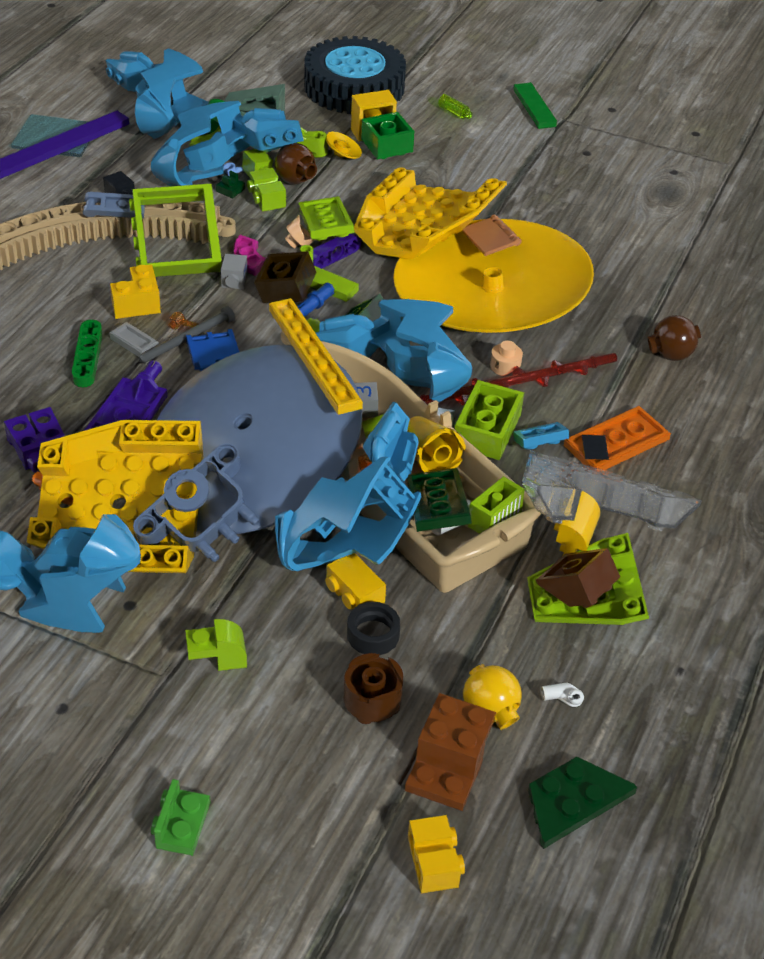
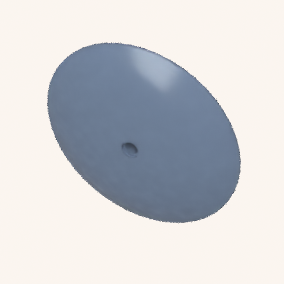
[157,345,362,535]

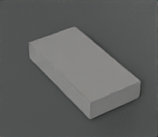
[109,322,159,357]

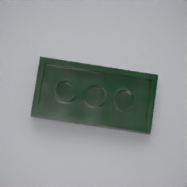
[407,468,472,532]

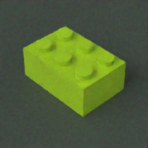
[455,380,524,460]

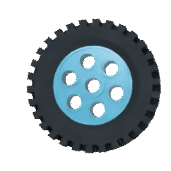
[304,36,406,114]

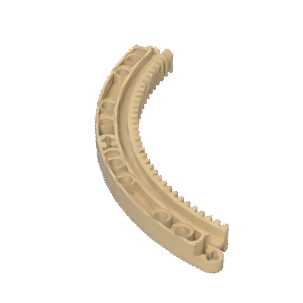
[0,202,236,270]

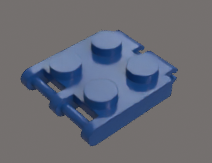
[186,329,239,372]

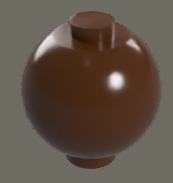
[275,143,317,185]
[647,315,701,361]

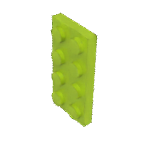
[298,196,354,241]

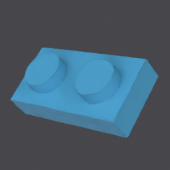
[513,422,569,449]

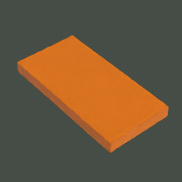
[563,406,671,475]

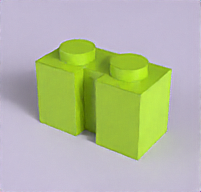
[247,168,286,212]

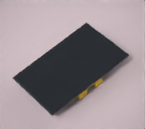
[582,435,609,460]

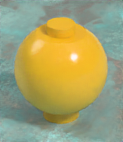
[463,664,522,730]

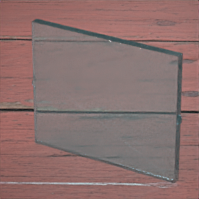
[11,114,91,158]

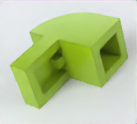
[185,619,247,671]

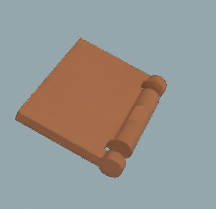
[461,214,522,256]

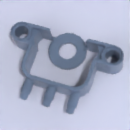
[133,443,259,562]

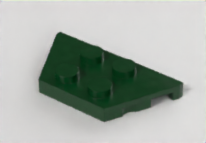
[528,757,637,849]

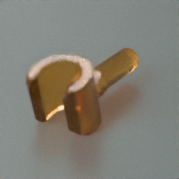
[168,312,199,330]

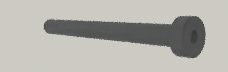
[139,306,235,363]

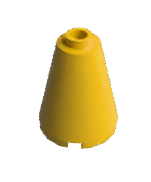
[407,416,466,472]

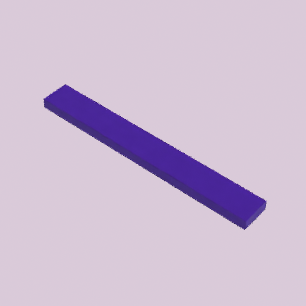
[0,110,130,179]

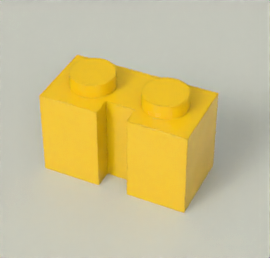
[325,553,386,610]
[408,815,465,894]

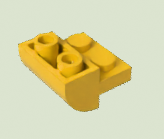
[554,488,600,555]

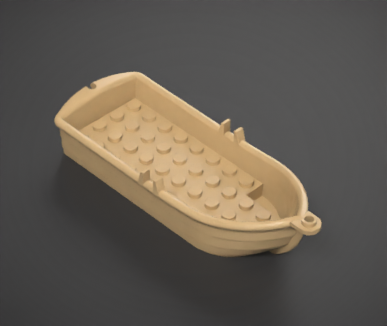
[281,331,542,593]

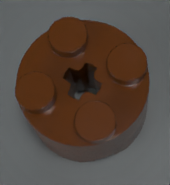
[343,653,403,724]

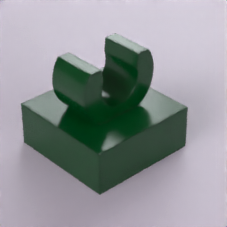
[216,171,245,199]

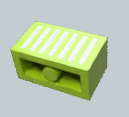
[468,476,525,533]

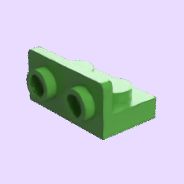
[151,779,211,856]

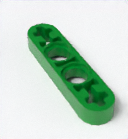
[72,320,102,388]

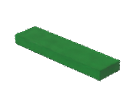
[513,82,557,129]

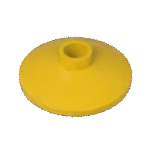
[326,131,362,159]

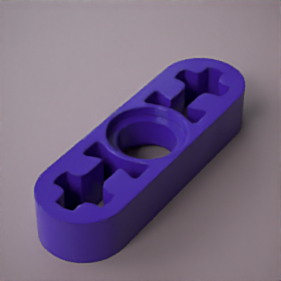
[313,233,362,269]

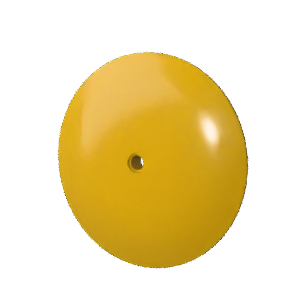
[393,219,594,333]

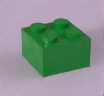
[361,112,415,160]

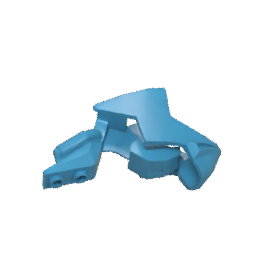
[105,48,209,139]
[151,101,304,186]
[316,299,473,402]
[275,402,421,571]
[0,514,141,633]

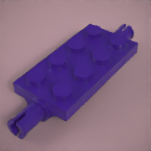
[84,360,168,431]

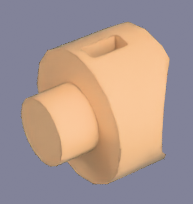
[285,215,315,249]
[490,340,523,376]

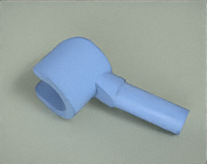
[224,162,243,176]

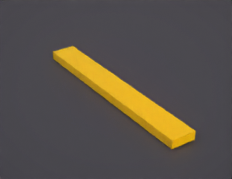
[269,298,363,415]

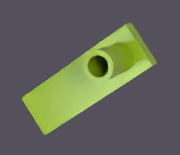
[300,245,359,302]

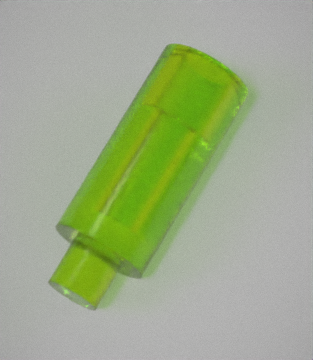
[438,94,473,119]

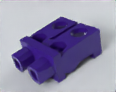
[4,407,65,473]

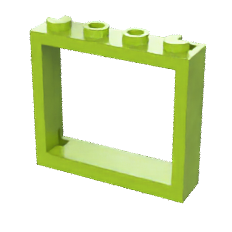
[129,184,222,277]

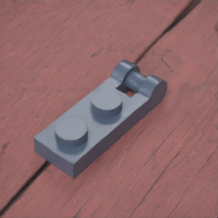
[83,192,145,218]

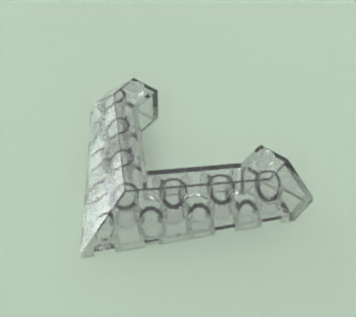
[522,449,702,531]

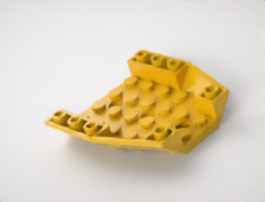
[354,167,507,259]
[26,420,203,573]

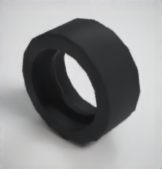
[347,602,400,655]

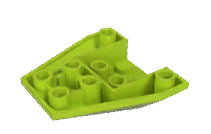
[527,533,649,625]

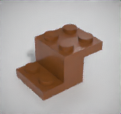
[405,693,496,811]

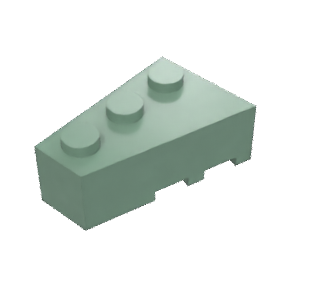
[224,84,285,116]

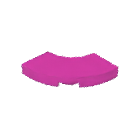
[234,235,266,276]

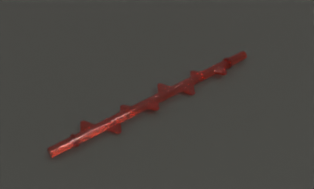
[420,353,617,406]

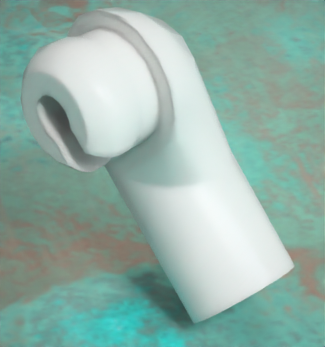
[540,683,584,707]

